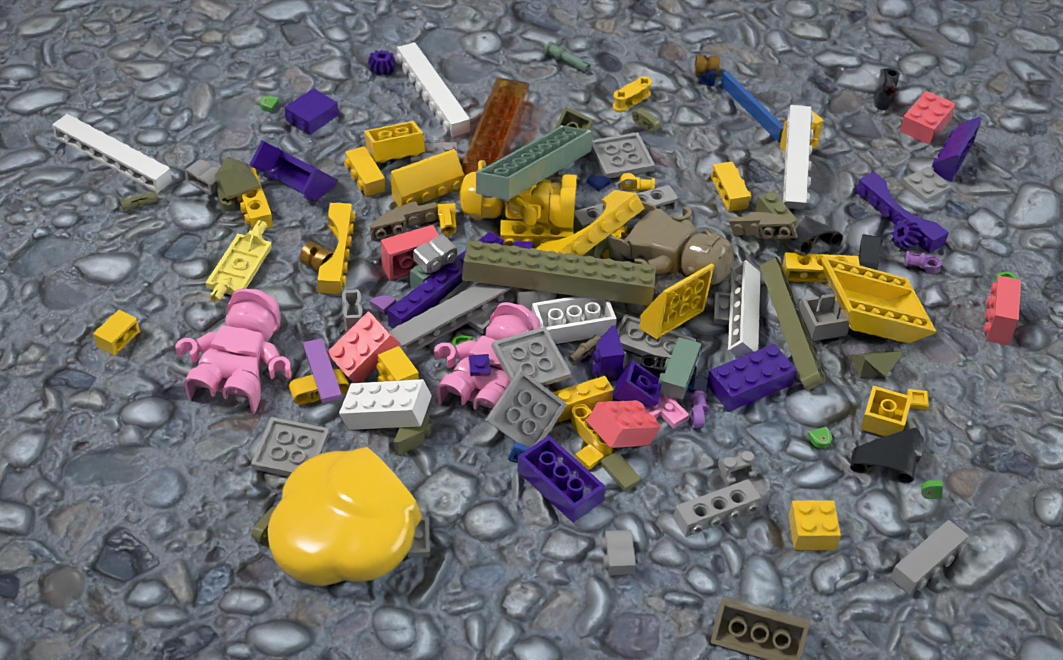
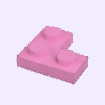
[644,393,689,429]

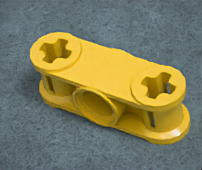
[613,76,652,112]

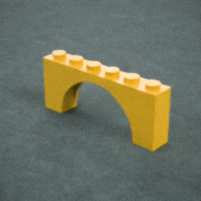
[535,190,645,256]

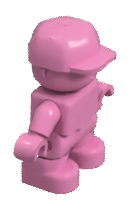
[175,289,292,414]
[434,302,541,410]

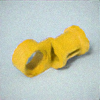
[620,173,655,193]

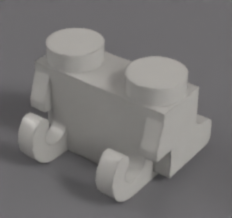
[718,451,757,486]

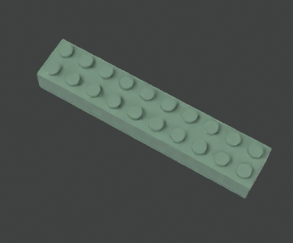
[476,126,592,201]

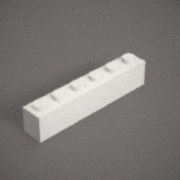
[783,105,814,210]
[728,260,760,358]

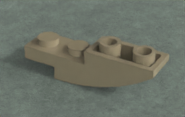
[370,202,438,241]
[729,212,798,239]

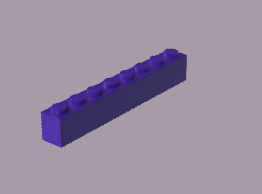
[387,232,504,329]

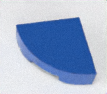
[508,442,531,461]

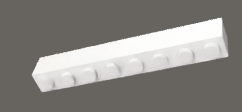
[396,42,470,137]
[52,114,172,193]

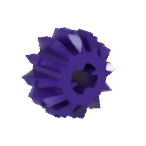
[368,49,396,75]
[891,219,922,250]

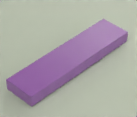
[303,338,342,403]

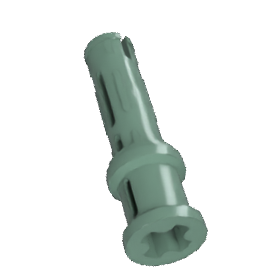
[544,41,591,73]

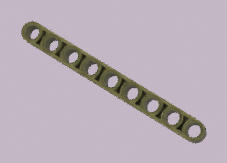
[760,256,826,391]

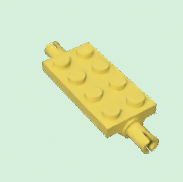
[206,220,272,303]

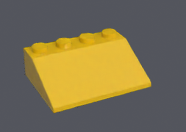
[639,263,714,339]

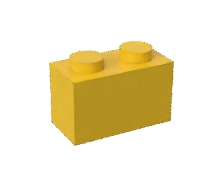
[93,310,140,356]

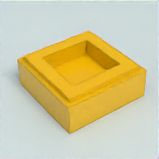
[907,389,929,410]
[575,444,604,470]

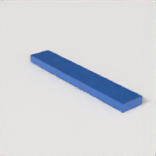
[721,71,784,142]

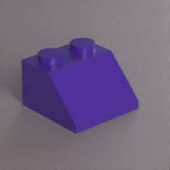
[592,325,625,382]
[613,360,661,407]

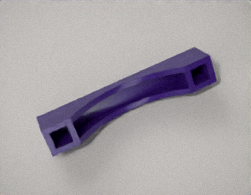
[856,172,949,254]

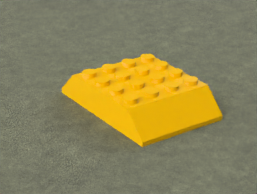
[821,256,937,343]

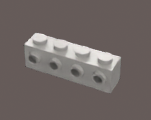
[890,520,969,595]

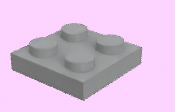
[902,167,952,204]

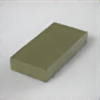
[600,452,642,492]

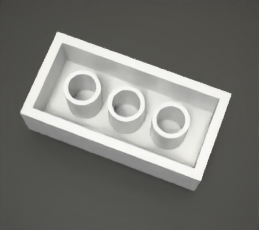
[532,296,616,344]
[339,379,432,430]

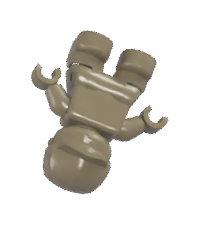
[608,201,734,292]

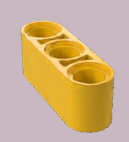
[289,369,350,405]
[571,404,613,457]

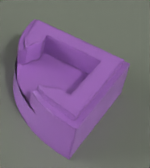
[370,296,397,314]

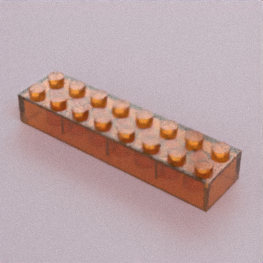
[463,77,529,177]

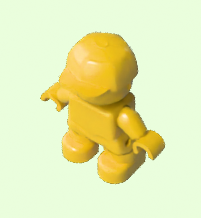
[460,160,577,228]

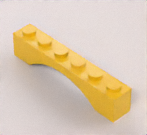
[317,203,356,294]

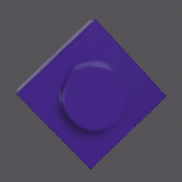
[468,354,491,376]

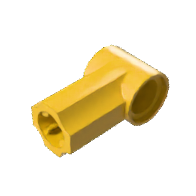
[437,203,457,236]

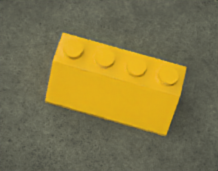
[391,149,464,207]

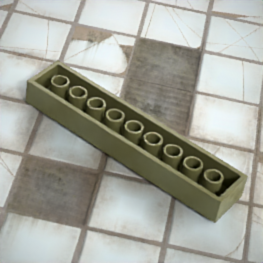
[462,241,656,306]

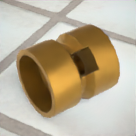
[695,55,720,77]
[300,241,334,272]

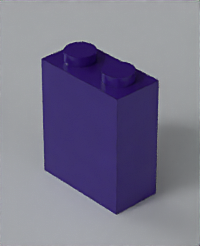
[285,88,339,135]

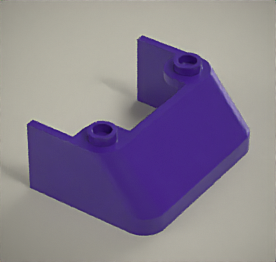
[249,140,338,202]

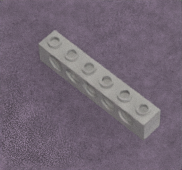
[573,185,679,232]

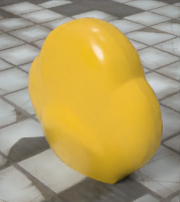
[268,447,422,586]

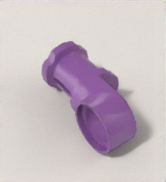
[904,251,941,274]
[689,390,710,429]

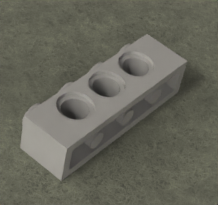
[673,479,761,537]

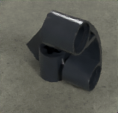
[874,68,900,111]
[789,216,843,256]
[850,427,924,483]

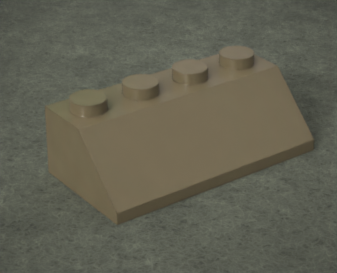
[710,595,810,660]

